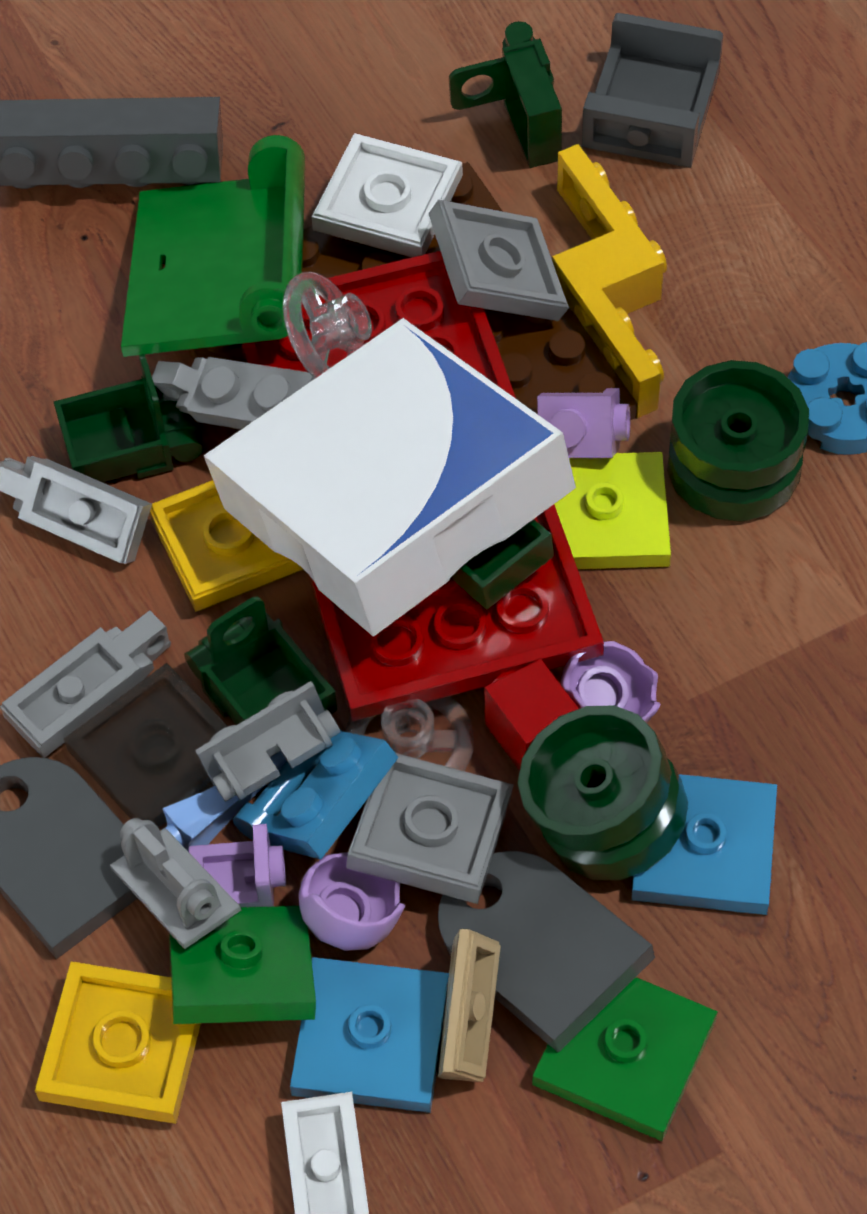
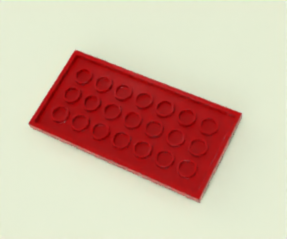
[241,251,604,721]

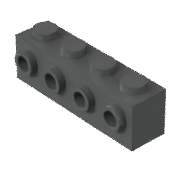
[0,97,223,189]

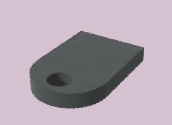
[0,757,138,959]
[438,851,655,1052]

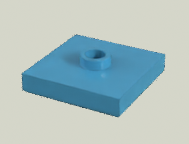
[632,774,777,915]
[290,957,449,1113]

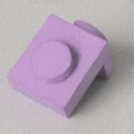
[537,388,630,458]
[189,824,286,907]

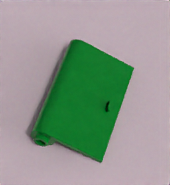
[121,135,306,357]

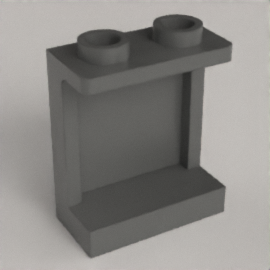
[582,13,723,168]

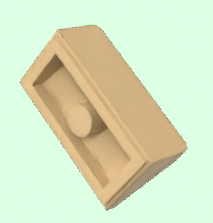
[437,929,501,1082]

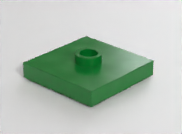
[169,906,316,1024]
[532,977,718,1141]

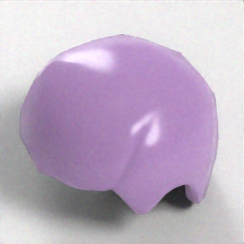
[560,641,661,723]
[299,852,405,951]

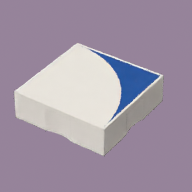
[204,318,576,637]

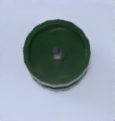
[667,360,809,521]
[518,705,688,880]

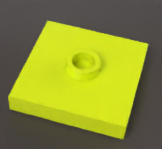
[554,452,671,569]

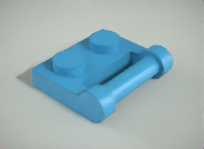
[233,731,399,859]

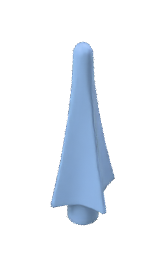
[161,751,287,852]

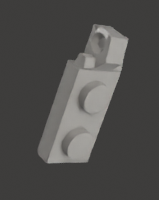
[152,357,317,429]
[0,456,152,564]
[0,610,171,758]

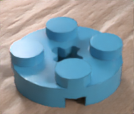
[788,342,867,455]

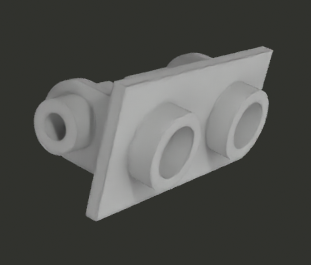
[195,681,341,802]
[110,818,241,949]

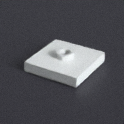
[312,133,463,257]

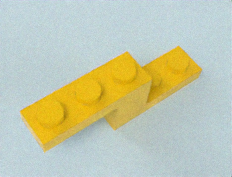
[552,144,667,418]

